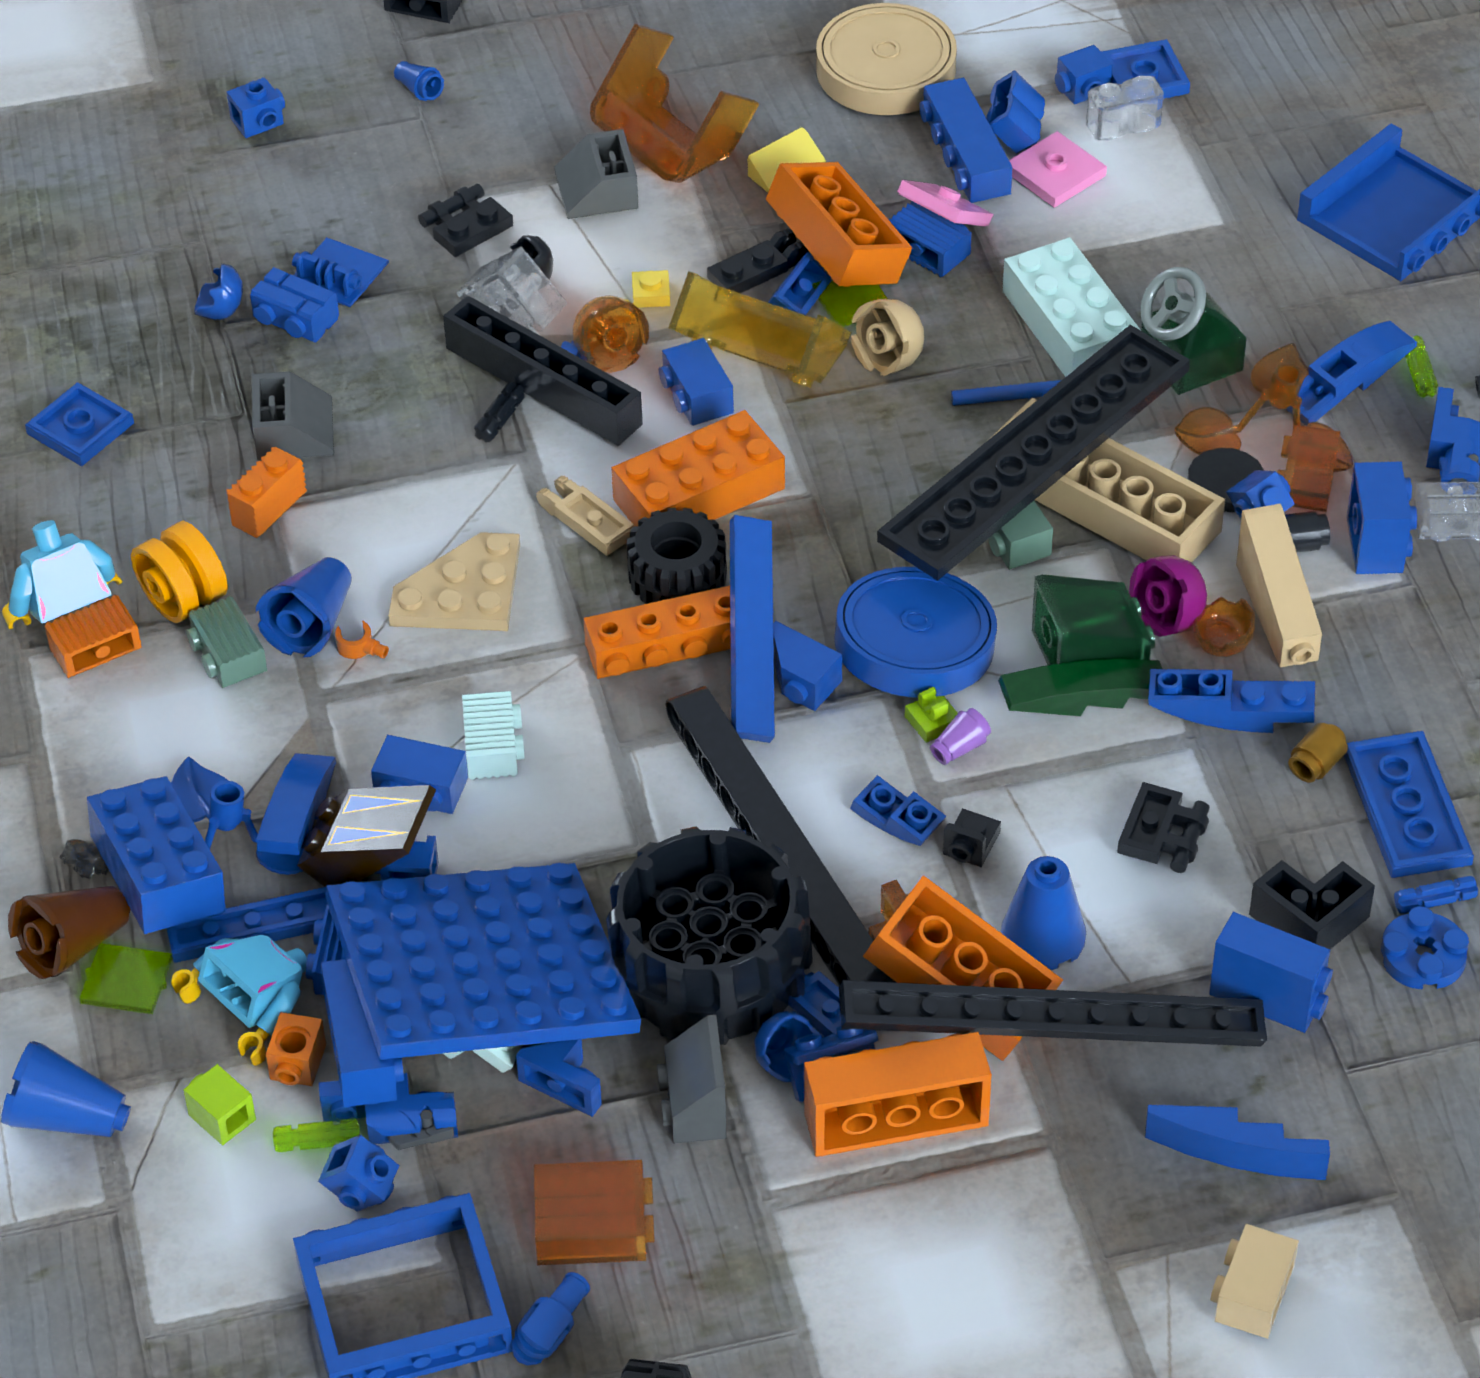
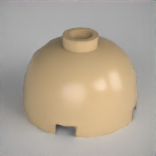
[851,299,924,376]

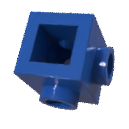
[226,77,285,138]
[318,1135,400,1212]

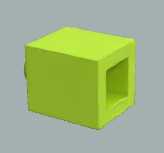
[183,1064,256,1146]

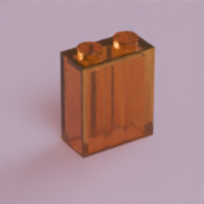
[534,1160,655,1266]

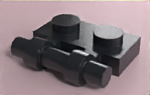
[418,184,513,257]
[1117,782,1210,873]

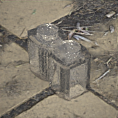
[1086,76,1164,141]

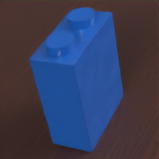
[1209,911,1333,1033]

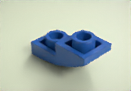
[850,775,946,846]

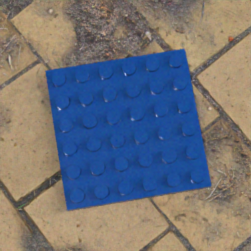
[326,863,641,1060]

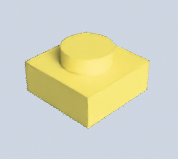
[632,270,670,308]

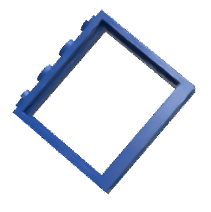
[293,1193,513,1378]

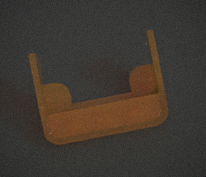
[590,24,759,183]

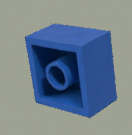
[1346,461,1417,574]

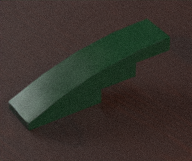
[998,659,1163,717]

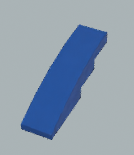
[256,753,336,855]
[1145,1105,1330,1180]

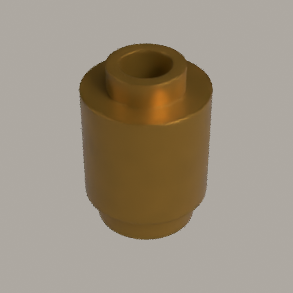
[1288,723,1348,783]

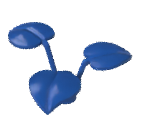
[171,757,305,875]

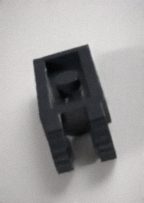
[707,228,810,299]

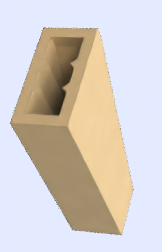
[1236,503,1322,668]

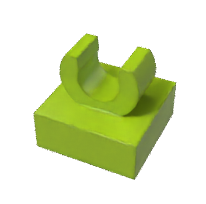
[904,687,958,743]

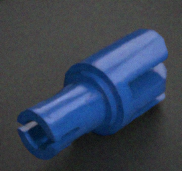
[511,1272,590,1366]

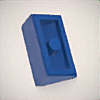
[763,251,832,322]

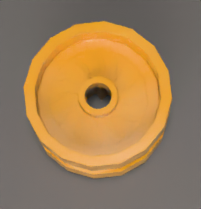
[131,520,228,623]

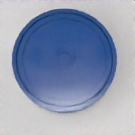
[834,567,997,698]

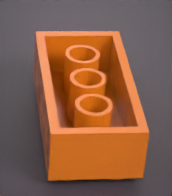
[766,162,912,287]
[611,410,785,526]
[863,875,1063,1061]
[804,1032,992,1157]

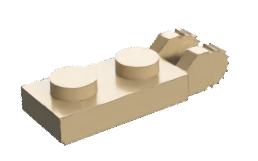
[536,475,635,556]

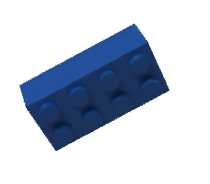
[87,776,226,934]

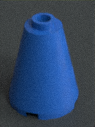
[255,557,352,657]
[1001,856,1086,970]
[1,1041,131,1137]

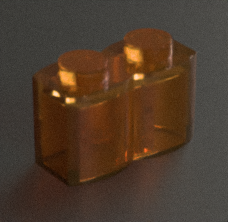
[1277,424,1340,512]

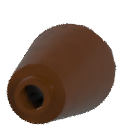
[8,886,131,979]

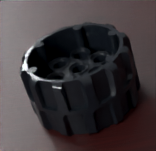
[606,826,813,1045]

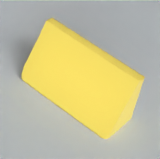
[747,127,826,192]

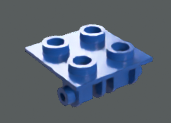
[292,237,389,307]

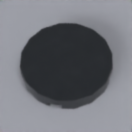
[1187,448,1264,512]

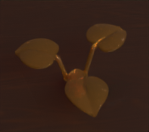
[1174,343,1353,473]

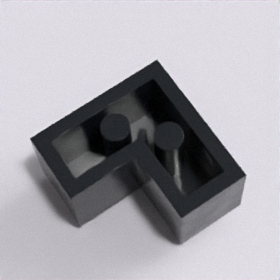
[1249,860,1375,949]

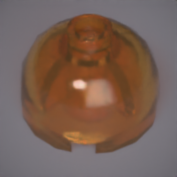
[573,295,649,373]

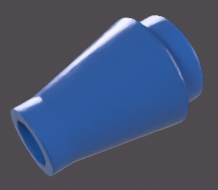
[394,61,444,101]

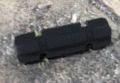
[474,382,525,442]

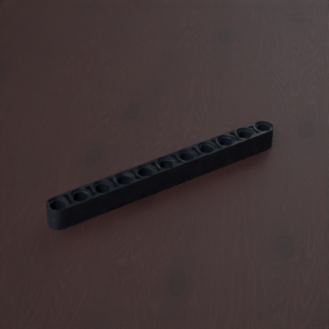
[665,686,897,986]

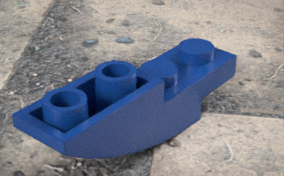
[1281,321,1417,428]
[1148,669,1315,733]

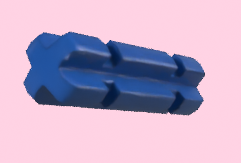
[1394,876,1478,913]

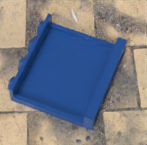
[1297,123,1480,282]

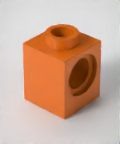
[266,1012,326,1086]

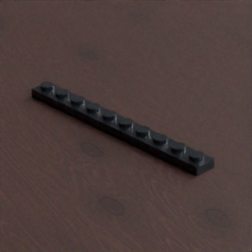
[839,980,1267,1047]

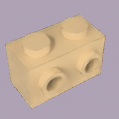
[1210,1224,1299,1339]

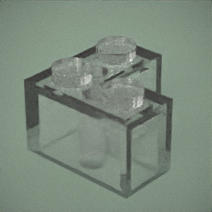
[456,246,568,333]

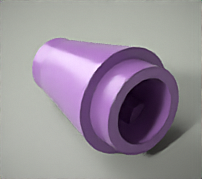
[930,708,991,765]

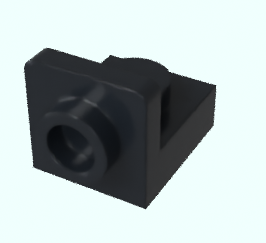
[943,808,1001,868]

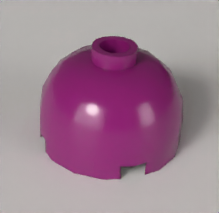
[1129,555,1207,637]

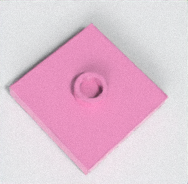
[1009,131,1107,208]
[897,180,994,227]

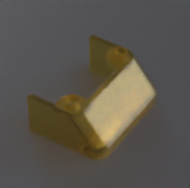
[668,271,852,388]

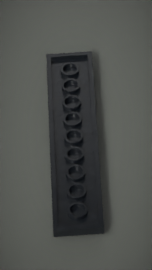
[877,325,1190,581]

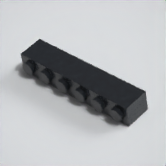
[443,296,643,446]

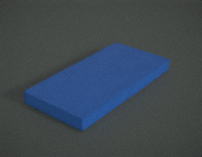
[1344,731,1474,878]

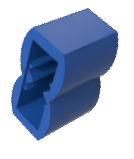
[986,70,1045,154]

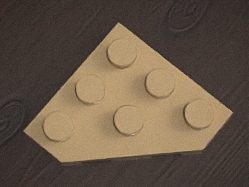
[388,532,520,631]

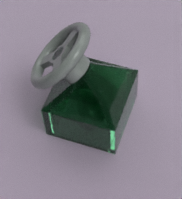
[1141,267,1247,395]

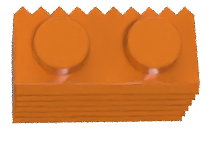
[227,447,307,538]
[45,595,142,678]

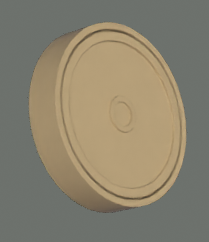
[816,3,957,115]

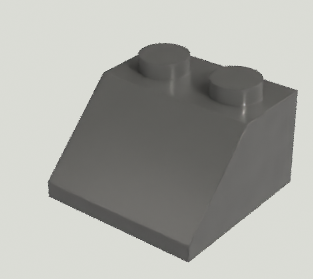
[657,1015,727,1143]

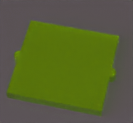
[812,280,888,329]
[79,943,173,1014]

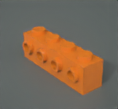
[584,585,731,679]

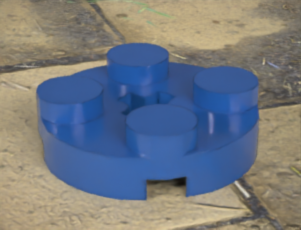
[1381,906,1469,989]

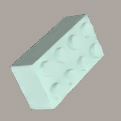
[1003,237,1140,377]

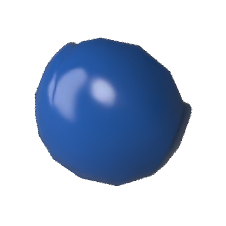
[194,264,243,320]
[754,1011,822,1082]

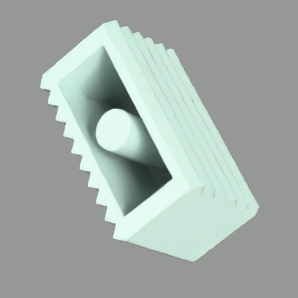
[462,691,525,780]

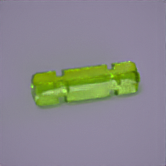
[1405,335,1438,398]
[273,1118,361,1152]

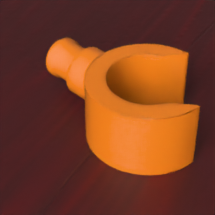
[335,621,389,659]

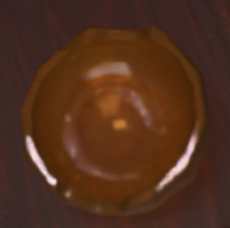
[1194,597,1255,657]

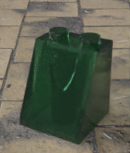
[1031,574,1155,665]

